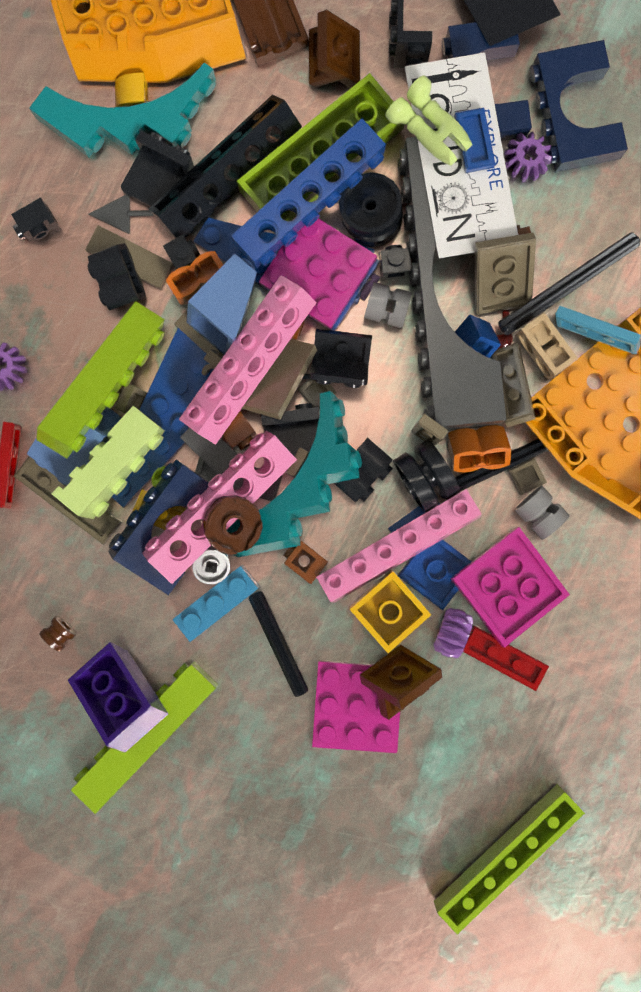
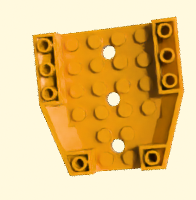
[51,0,246,83]
[525,307,641,520]

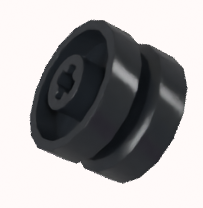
[339,172,403,248]
[393,439,460,513]

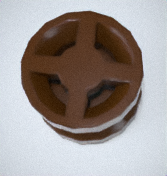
[39,616,76,652]

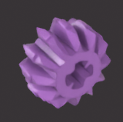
[504,132,552,183]
[0,342,28,391]
[433,608,473,659]

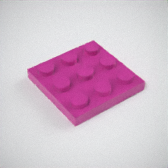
[259,218,377,329]
[450,527,570,647]
[312,660,400,753]

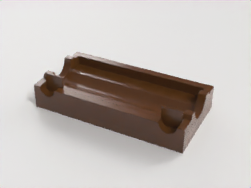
[232,0,309,66]

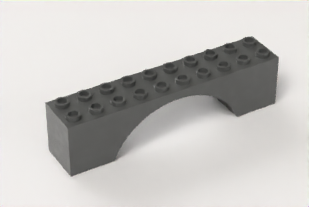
[398,137,506,431]

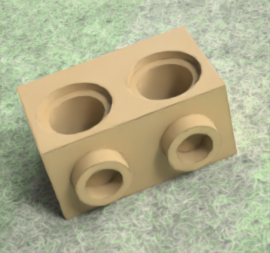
[515,312,578,380]

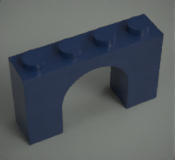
[442,22,532,141]
[530,40,628,172]
[108,459,221,595]

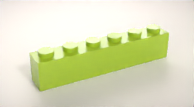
[36,301,165,458]
[71,661,219,814]
[434,784,585,935]

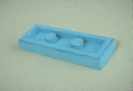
[555,305,641,354]

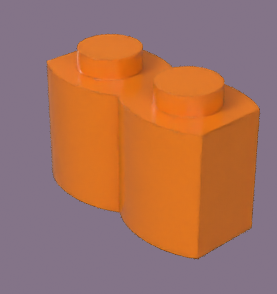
[166,251,223,305]
[447,425,511,472]

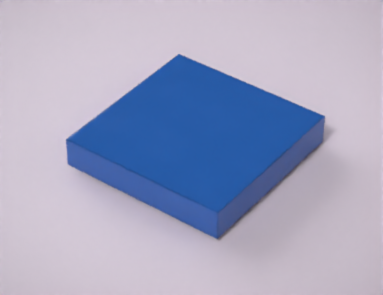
[397,540,472,610]

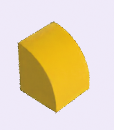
[115,73,149,107]

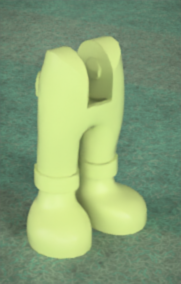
[385,75,473,166]

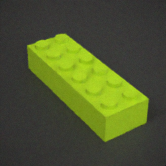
[237,73,405,234]

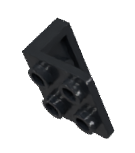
[389,0,432,68]
[121,131,194,207]
[310,329,372,388]
[261,403,320,472]

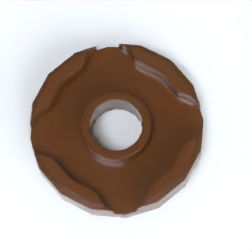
[203,495,263,555]

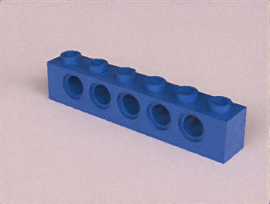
[231,119,386,269]

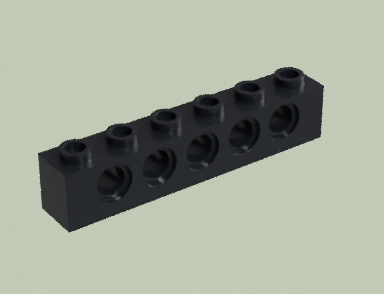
[149,94,302,239]

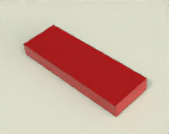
[0,422,22,508]
[463,625,549,691]

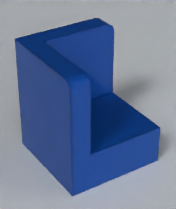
[455,314,501,358]

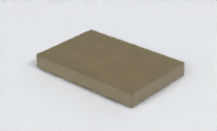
[475,232,536,315]
[241,339,317,420]

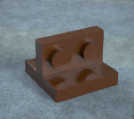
[309,9,360,88]
[360,645,443,720]

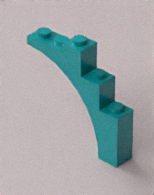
[29,63,216,158]
[227,391,362,557]

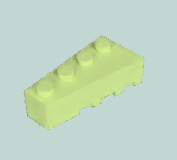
[52,406,165,519]

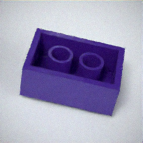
[68,642,168,752]

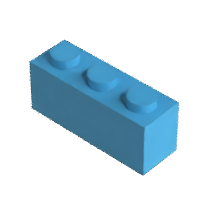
[172,565,260,642]

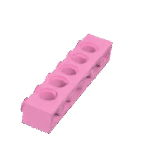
[179,275,316,445]
[142,431,297,584]
[316,489,482,603]

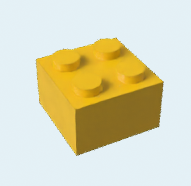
[349,570,431,653]

